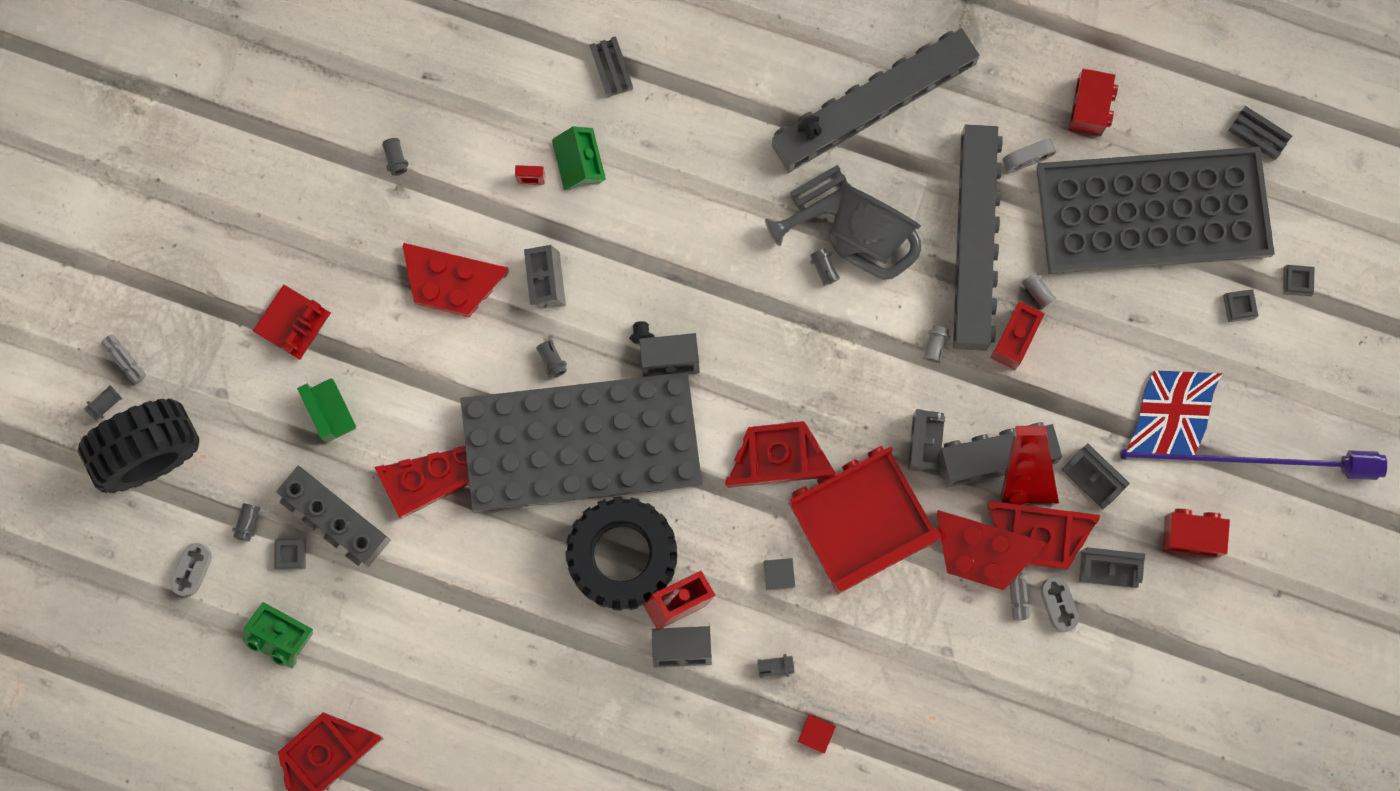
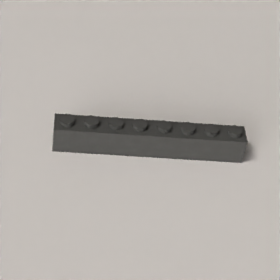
[772,28,980,173]
[953,124,1003,351]

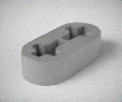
[1003,139,1056,173]
[170,543,212,597]
[1040,577,1079,632]

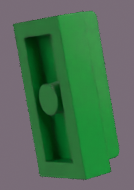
[552,126,606,190]
[297,378,356,443]

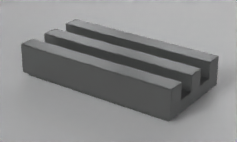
[590,36,633,97]
[1228,106,1292,160]
[790,165,851,211]

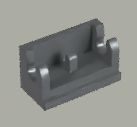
[524,245,566,309]
[639,333,700,377]
[908,409,945,473]
[1061,443,1130,509]
[1079,547,1145,588]
[652,626,712,668]

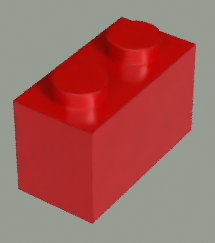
[1069,68,1118,136]
[1162,508,1230,557]
[643,570,716,631]

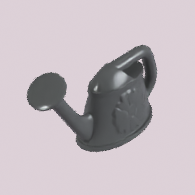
[765,183,921,280]

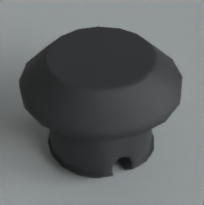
[797,115,822,140]
[629,321,655,344]

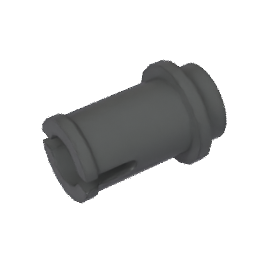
[382,138,409,176]
[810,248,840,286]
[536,340,567,378]
[84,385,123,421]
[232,503,261,542]
[757,654,795,678]

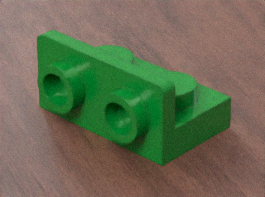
[243,602,313,668]

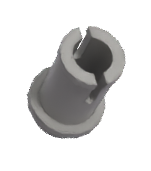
[1021,272,1056,309]
[923,325,951,363]

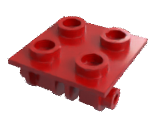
[253,284,331,360]

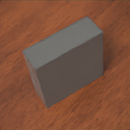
[1283,265,1315,296]
[1223,289,1259,322]
[275,539,306,570]
[764,558,795,590]

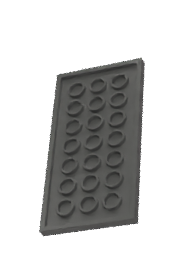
[1036,147,1275,274]
[460,372,702,513]

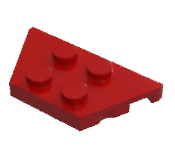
[403,243,509,317]
[725,421,836,488]
[987,501,1100,570]
[937,510,1047,590]
[278,712,384,791]

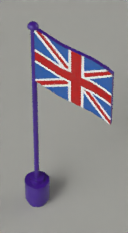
[1120,370,1387,480]

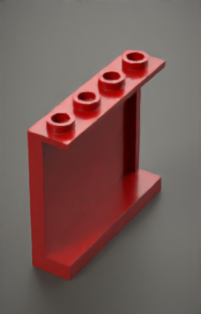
[788,446,942,594]

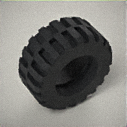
[78,398,200,493]
[565,496,678,611]

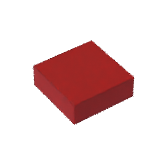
[515,165,546,185]
[797,715,836,754]

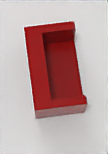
[990,301,1045,370]

